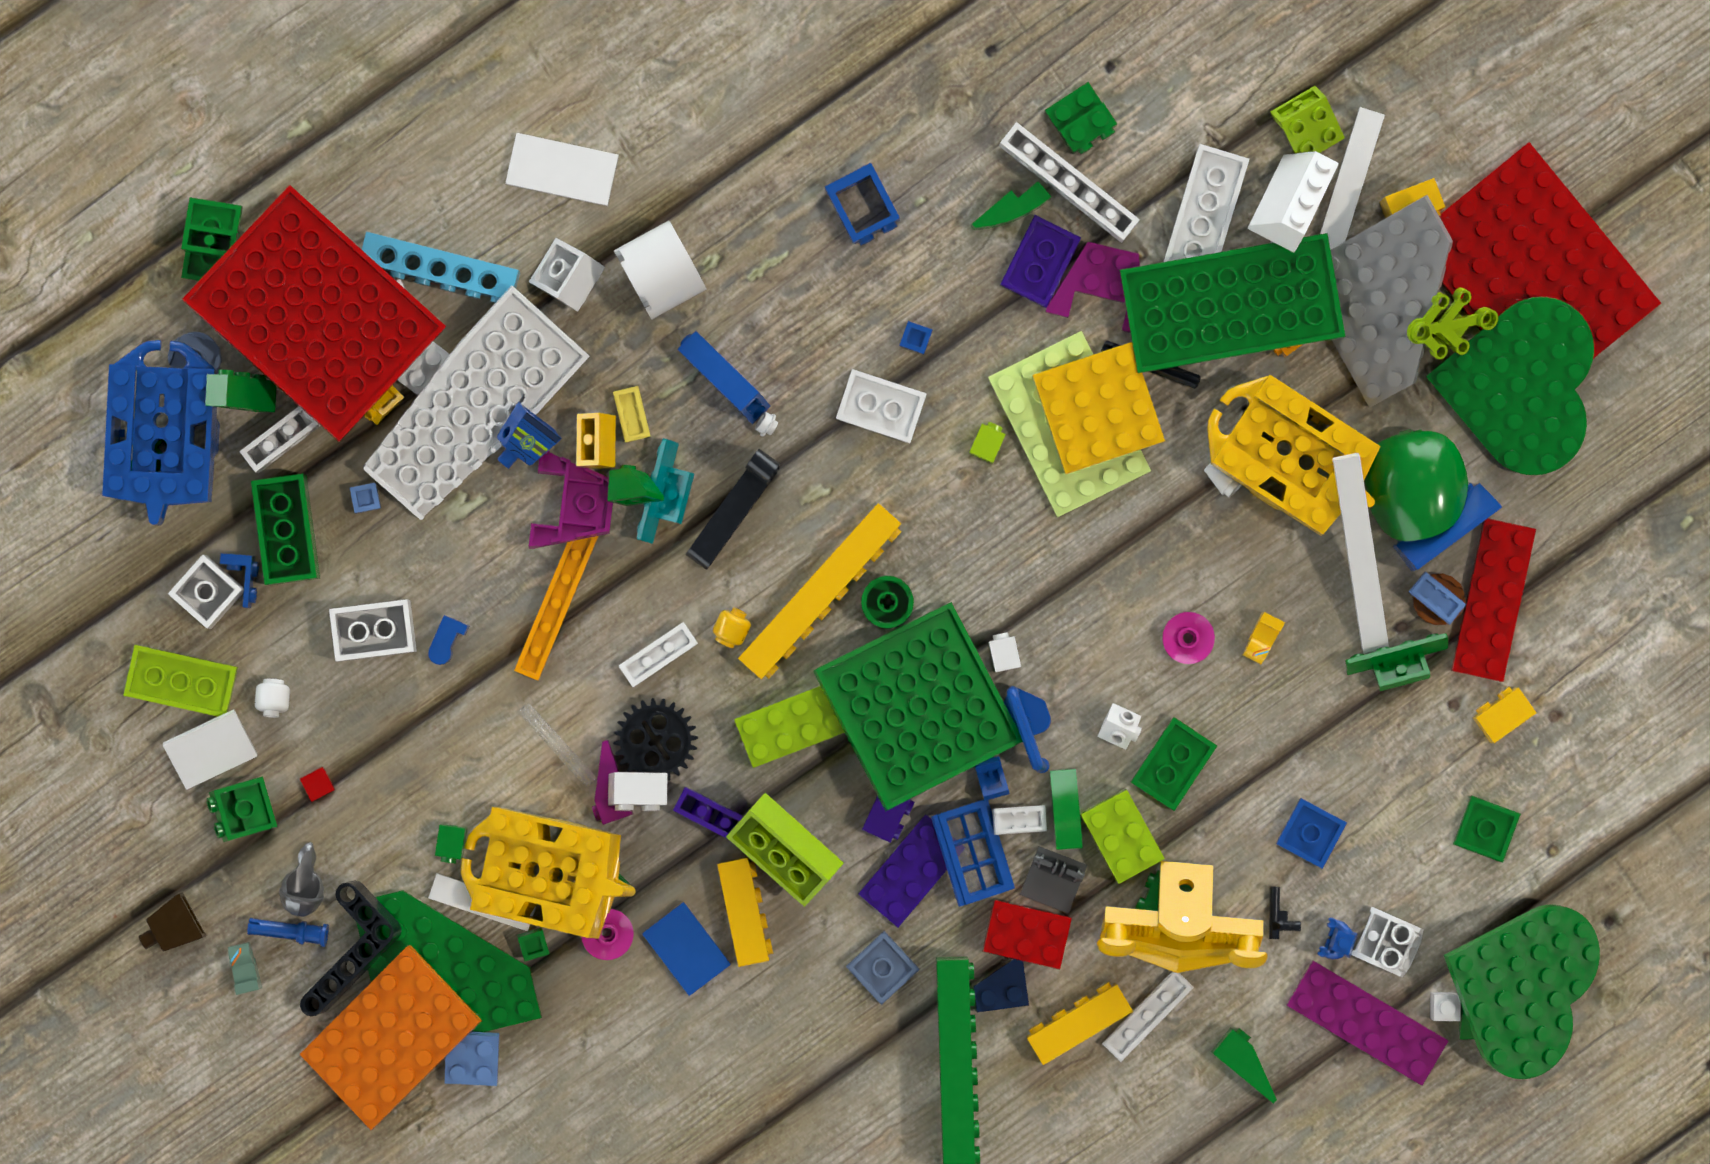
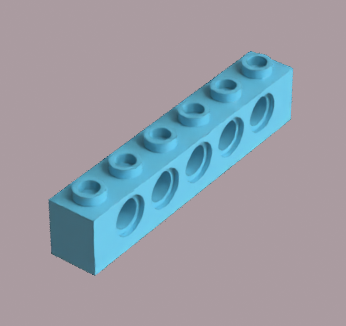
[362,232,520,303]

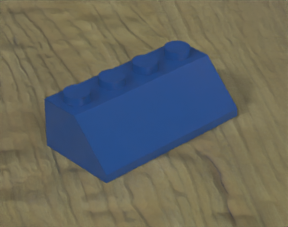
[1393,483,1502,571]

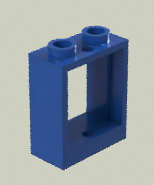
[825,163,900,246]

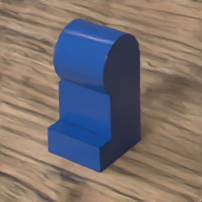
[428,615,470,665]

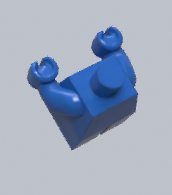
[1317,917,1358,960]

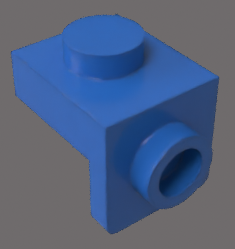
[975,756,1010,801]

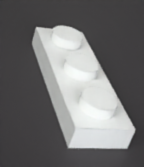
[619,622,698,687]

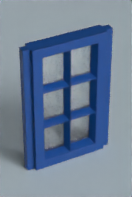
[931,799,1015,907]

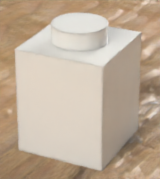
[988,632,1021,672]
[1430,992,1461,1021]

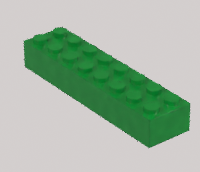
[936,956,980,1164]

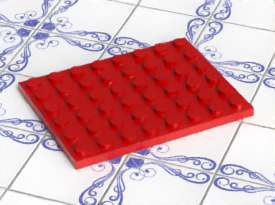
[1439,142,1661,359]
[182,185,446,442]

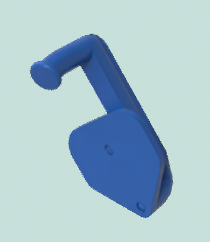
[1004,686,1051,773]

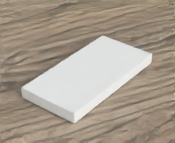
[505,133,619,206]

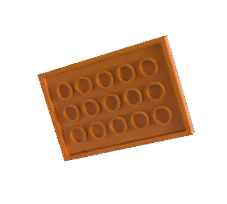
[300,945,482,1130]

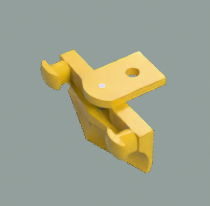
[1097,861,1268,973]

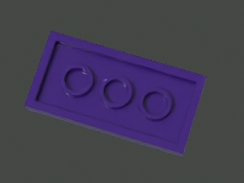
[858,814,965,928]

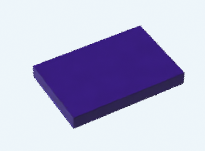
[1000,215,1081,308]

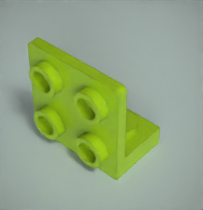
[1270,86,1345,154]

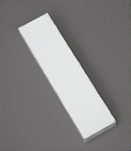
[428,873,536,931]
[1102,972,1194,1062]

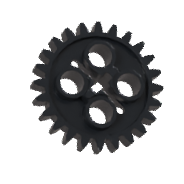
[613,698,698,781]

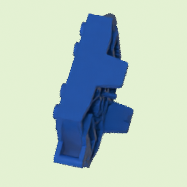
[102,340,220,526]

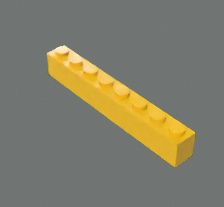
[738,503,902,680]

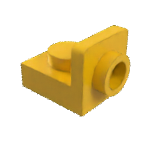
[364,385,404,425]

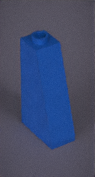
[678,331,770,425]

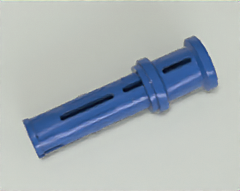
[247,918,329,947]

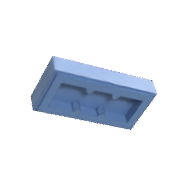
[1408,571,1466,625]

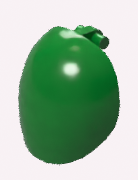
[1364,429,1468,541]

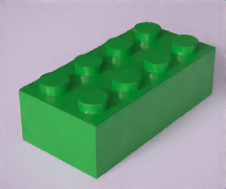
[251,474,320,586]

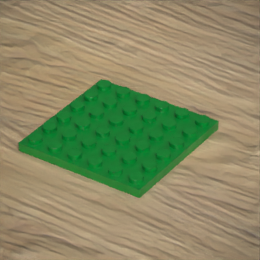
[813,602,1023,811]

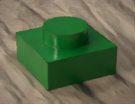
[517,927,550,962]

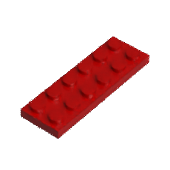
[1451,518,1536,682]

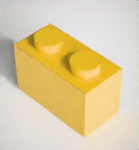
[576,413,616,469]
[1472,686,1537,743]

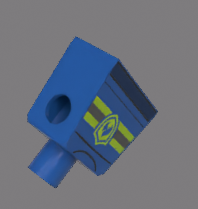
[497,402,562,469]

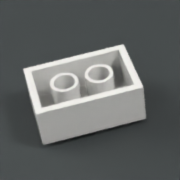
[329,599,417,662]

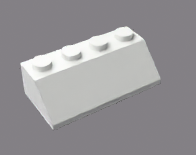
[1247,151,1339,253]

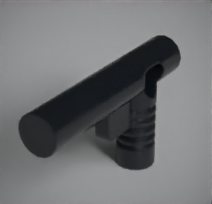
[1269,886,1301,939]

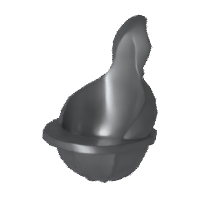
[279,842,324,917]

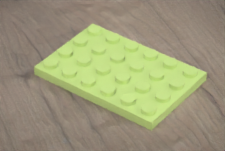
[988,331,1151,518]

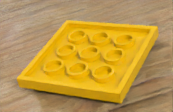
[1032,342,1165,475]

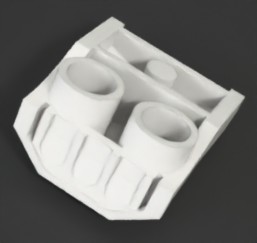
[1351,907,1424,978]

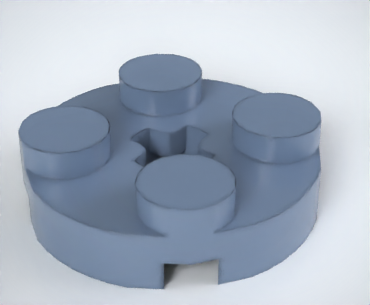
[168,332,222,371]

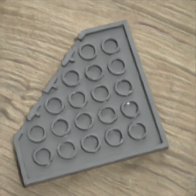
[1331,195,1453,408]

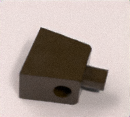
[138,892,207,952]

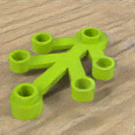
[1407,288,1498,359]

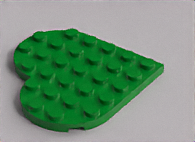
[1426,297,1594,475]
[1443,905,1600,1079]

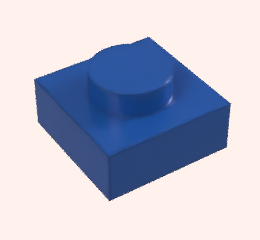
[899,321,933,355]

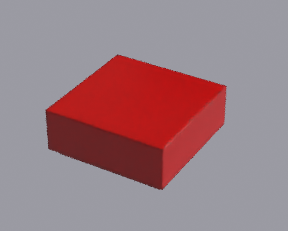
[300,767,336,802]

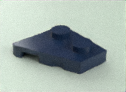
[974,959,1029,1013]

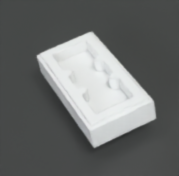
[992,805,1047,835]

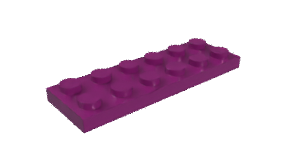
[1286,960,1448,1086]

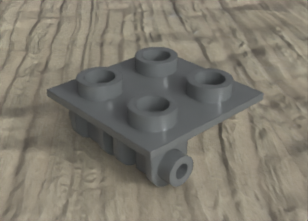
[1020,846,1087,914]

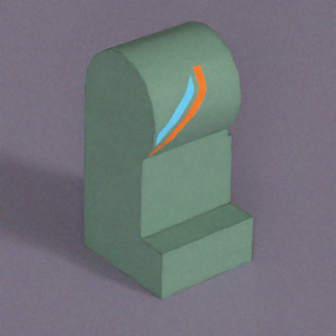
[228,942,262,995]

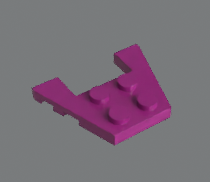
[1045,242,1140,333]
[528,451,613,549]

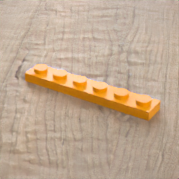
[514,536,599,681]

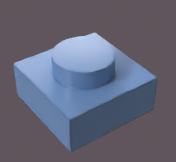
[350,483,381,514]

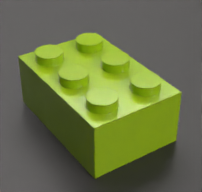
[1080,789,1165,884]

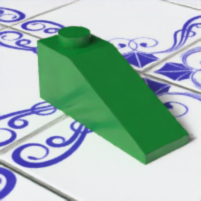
[1211,1027,1277,1104]

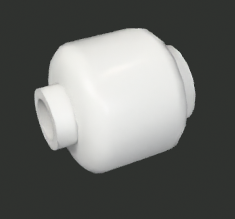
[255,679,290,718]

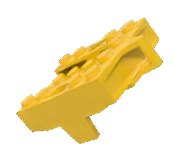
[1207,375,1381,536]
[461,807,636,939]

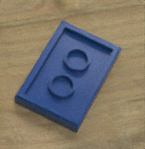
[642,902,731,996]

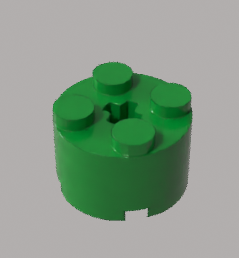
[861,576,914,629]

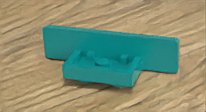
[637,438,695,544]

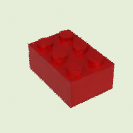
[982,900,1072,970]

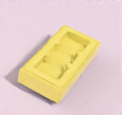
[613,386,651,443]

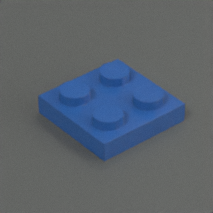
[1276,798,1347,869]

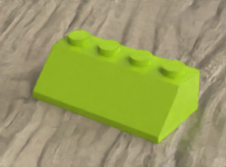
[726,793,844,907]

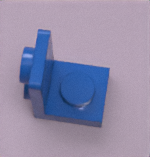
[220,553,259,608]

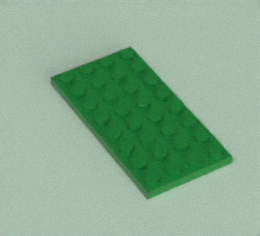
[1120,233,1346,373]

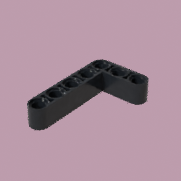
[686,449,781,570]
[300,880,402,1017]

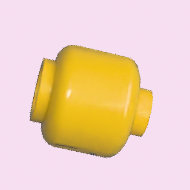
[712,607,751,648]

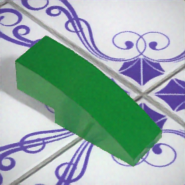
[971,181,1051,231]
[1050,769,1083,850]

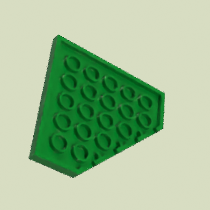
[356,890,542,1032]

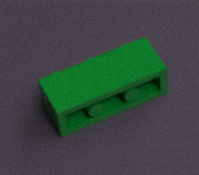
[205,369,277,412]

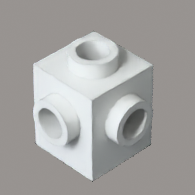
[1097,703,1142,750]

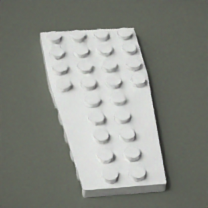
[363,285,590,520]

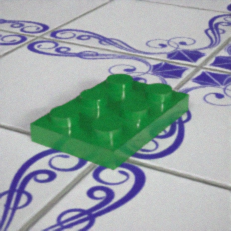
[1130,717,1217,811]

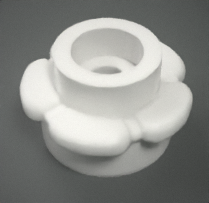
[755,412,778,437]

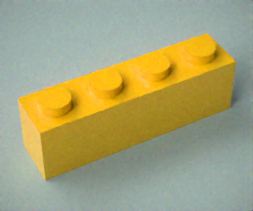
[717,857,774,967]
[1026,982,1133,1065]

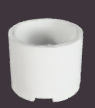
[614,220,707,320]

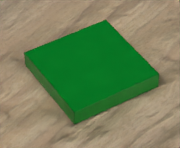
[1453,795,1521,863]

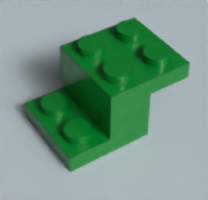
[181,197,243,281]

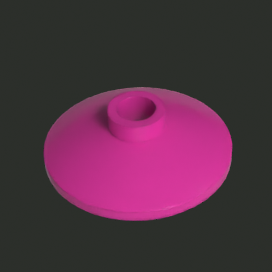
[1162,612,1215,664]
[581,908,634,960]

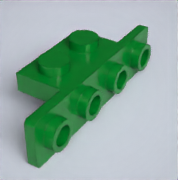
[1345,633,1448,691]

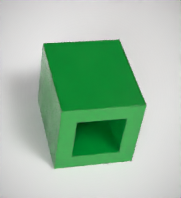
[435,824,467,864]

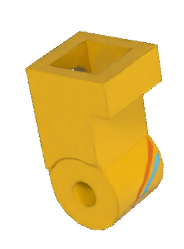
[1242,612,1285,665]

